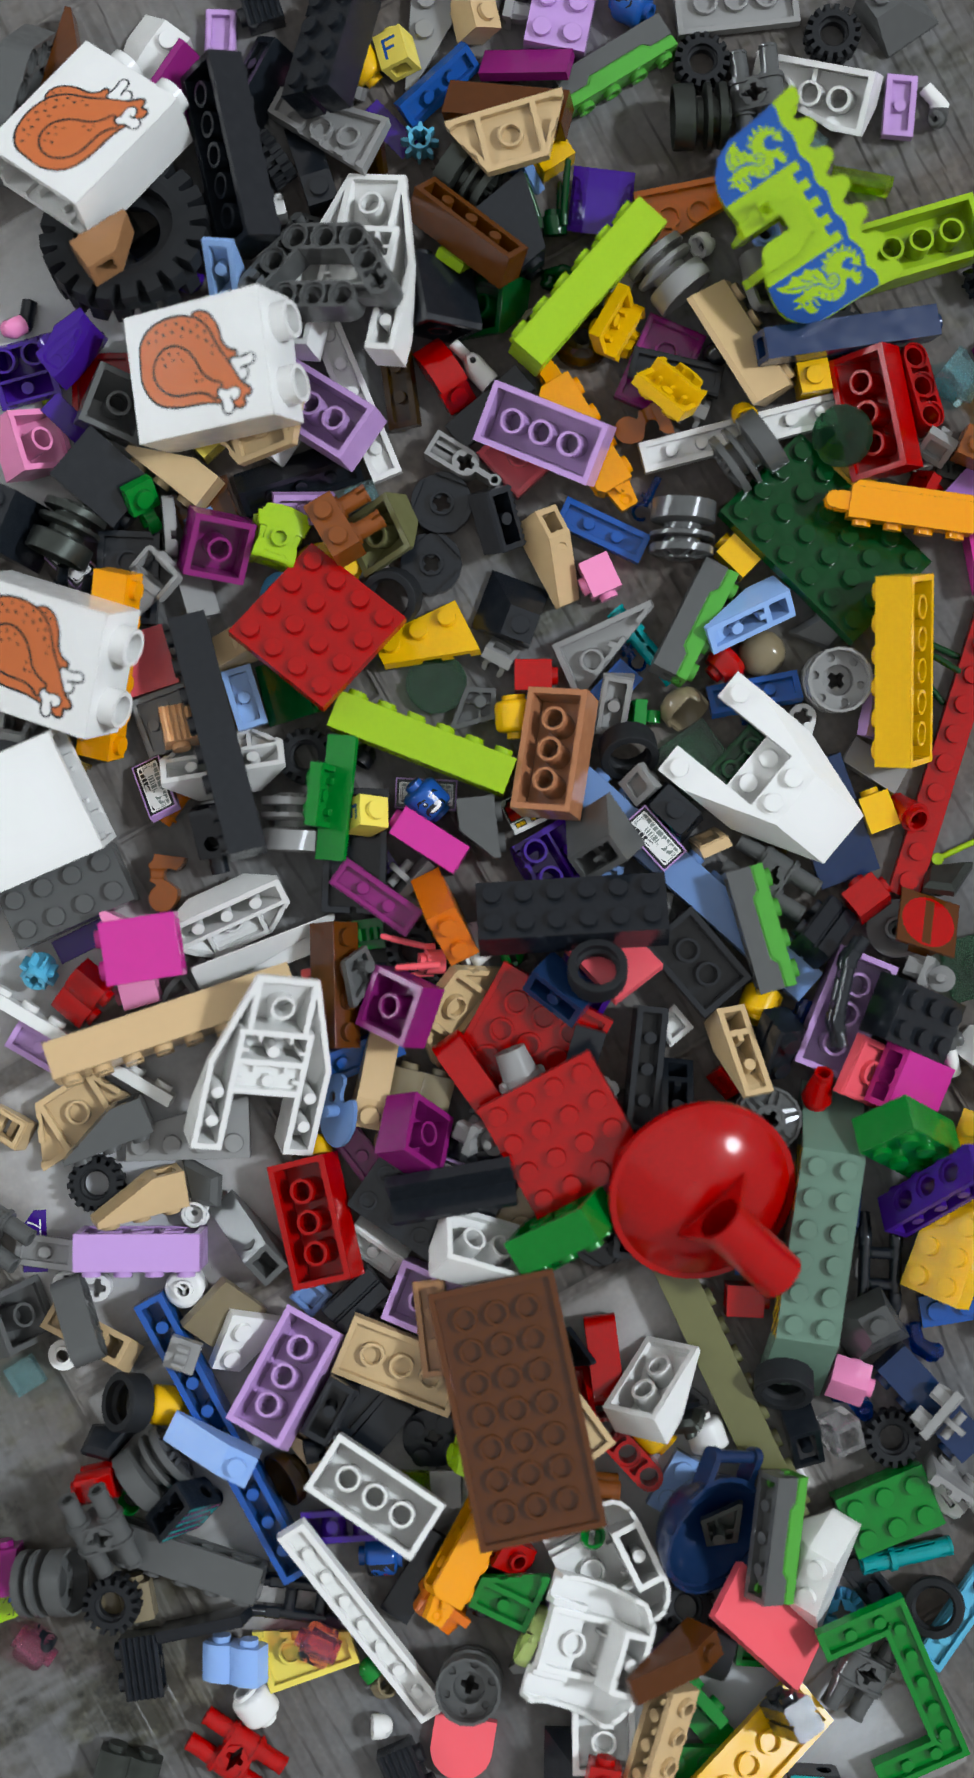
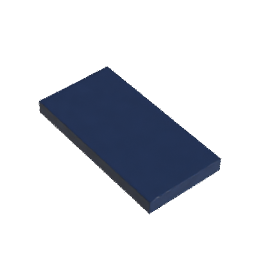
[810,752,880,890]

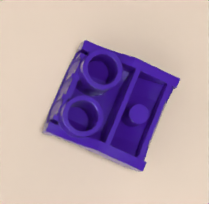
[567,166,636,235]
[35,307,108,391]
[0,333,63,411]
[510,820,580,880]

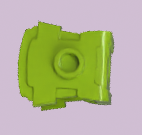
[249,503,311,572]

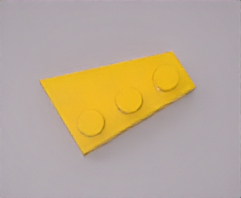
[378,600,482,670]

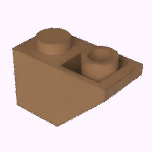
[69,209,135,287]

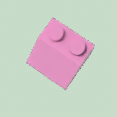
[0,408,71,483]

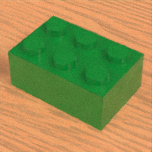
[851,1094,960,1178]
[504,1186,614,1275]
[828,1458,946,1560]

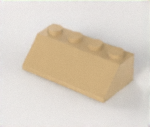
[687,279,796,407]

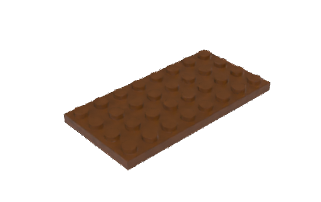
[427,1268,608,1554]

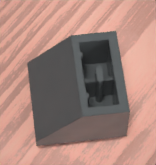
[566,792,646,877]
[456,794,506,860]

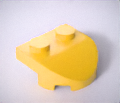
[588,282,646,363]
[631,356,707,422]

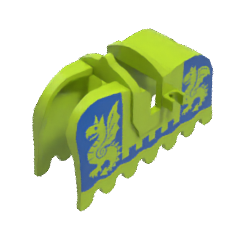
[715,86,903,324]

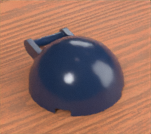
[656,1446,763,1594]

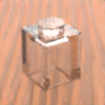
[816,1405,866,1459]

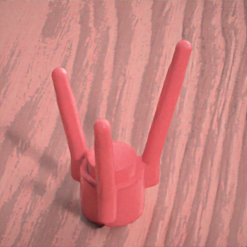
[380,933,447,978]

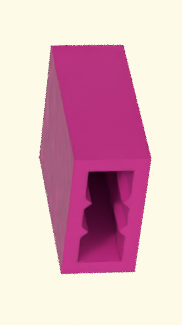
[388,806,470,875]
[94,911,188,986]
[864,1041,955,1112]

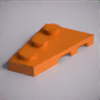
[633,176,724,245]

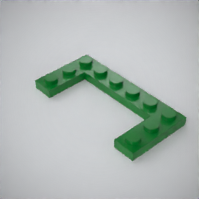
[814,1591,970,1778]

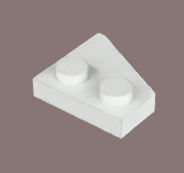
[208,1308,281,1372]

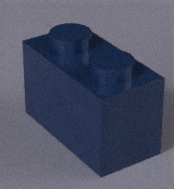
[522,952,595,1028]

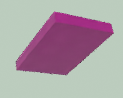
[613,312,707,410]

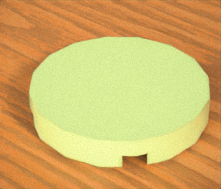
[513,1604,548,1668]

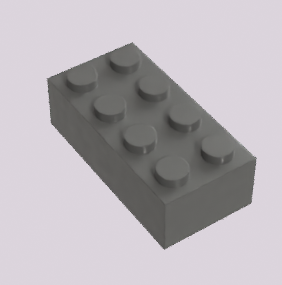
[0,842,141,950]

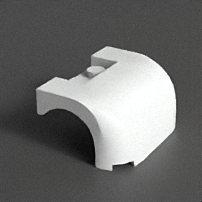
[542,1499,672,1623]
[519,1568,656,1729]

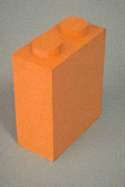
[411,867,479,966]

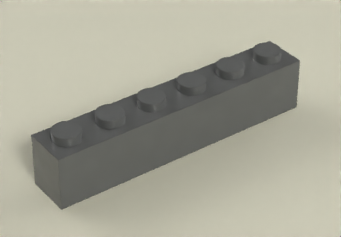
[76,1506,270,1607]

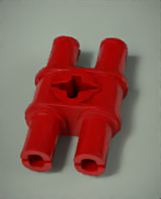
[184,1705,289,1778]

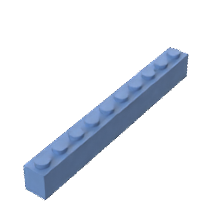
[583,767,823,1001]

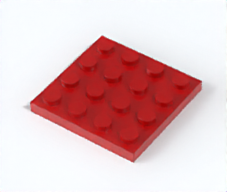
[228,543,406,712]
[464,960,614,1085]
[477,1048,636,1219]

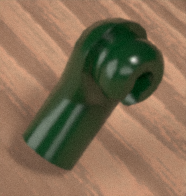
[540,264,572,291]

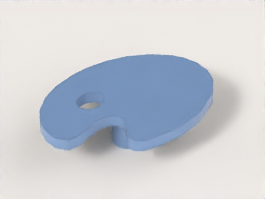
[320,1073,358,1148]

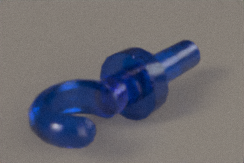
[631,476,662,522]
[620,643,647,672]

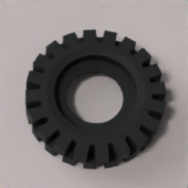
[39,163,214,322]

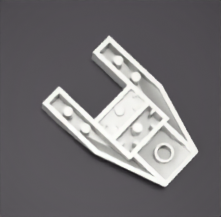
[293,173,416,367]
[658,672,864,864]
[183,973,332,1156]

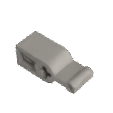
[424,429,502,487]

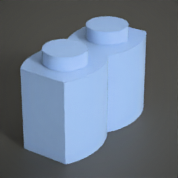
[202,1631,268,1689]

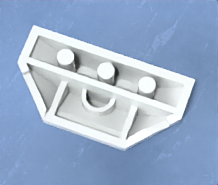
[159,729,286,801]
[177,873,290,958]
[789,1508,862,1629]

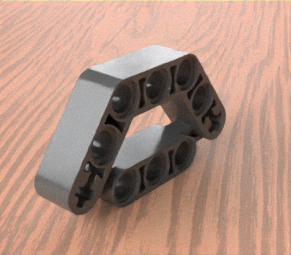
[0,23,57,190]
[238,222,403,322]

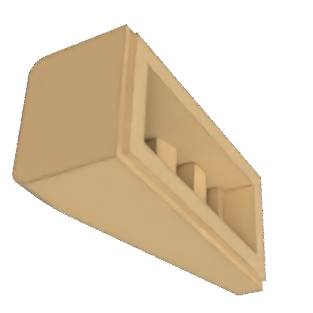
[0,1103,38,1151]

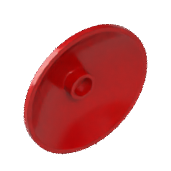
[608,1101,801,1298]

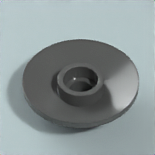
[866,899,916,959]

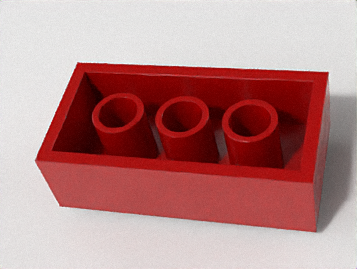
[266,1151,365,1291]

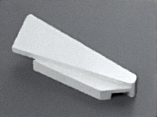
[190,913,335,990]

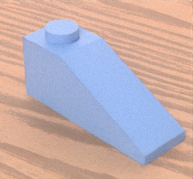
[201,237,246,296]
[704,575,796,655]
[163,1410,262,1489]

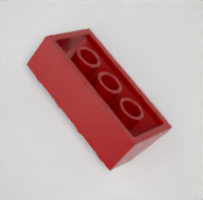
[828,342,924,483]

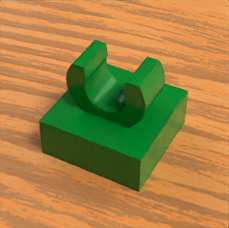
[627,699,661,725]
[351,917,386,950]

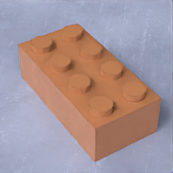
[510,686,599,821]

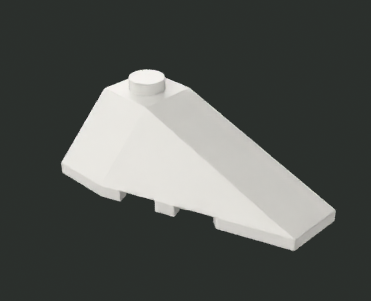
[123,15,194,80]
[752,50,884,137]

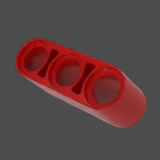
[900,342,945,439]
[432,1029,501,1119]
[583,1312,622,1406]
[597,1411,663,1492]

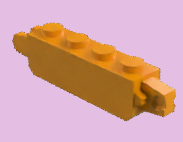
[538,359,638,513]
[822,479,974,541]
[422,1496,493,1628]

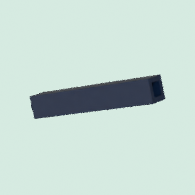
[752,303,943,367]

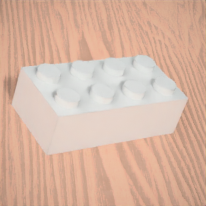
[304,1432,447,1561]

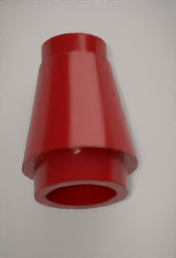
[891,793,930,832]
[801,1066,834,1112]

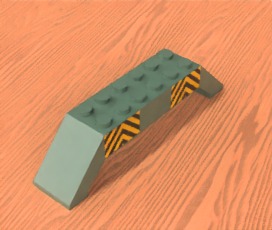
[760,1079,866,1396]

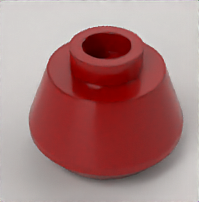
[705,647,745,683]

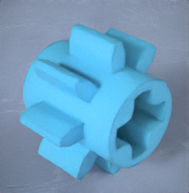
[400,121,439,164]
[19,952,59,990]

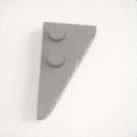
[405,0,453,92]
[552,599,654,689]

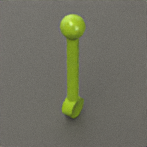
[931,838,974,865]

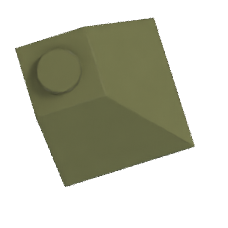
[347,492,419,578]

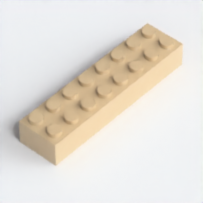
[41,962,292,1088]

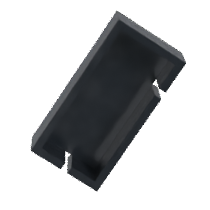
[281,0,381,120]
[321,788,390,914]

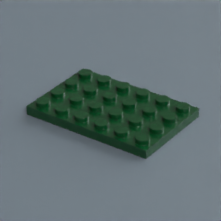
[717,434,932,646]

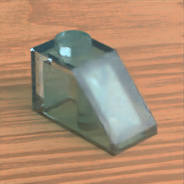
[935,346,974,409]

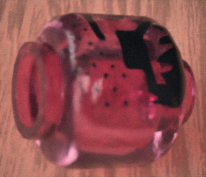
[294,1621,343,1669]
[10,1622,59,1671]

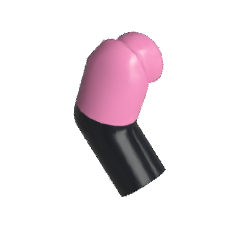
[0,299,38,339]

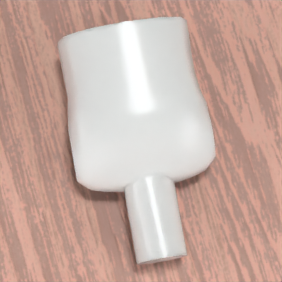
[449,339,499,393]

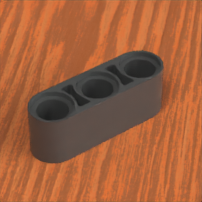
[50,1272,108,1369]

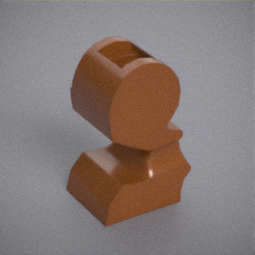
[615,402,675,444]
[148,854,189,912]

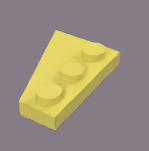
[251,1630,361,1694]

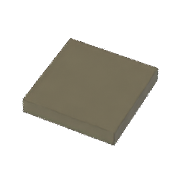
[180,1276,267,1348]

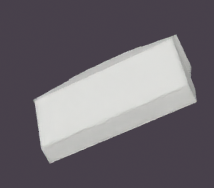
[930,1484,969,1519]

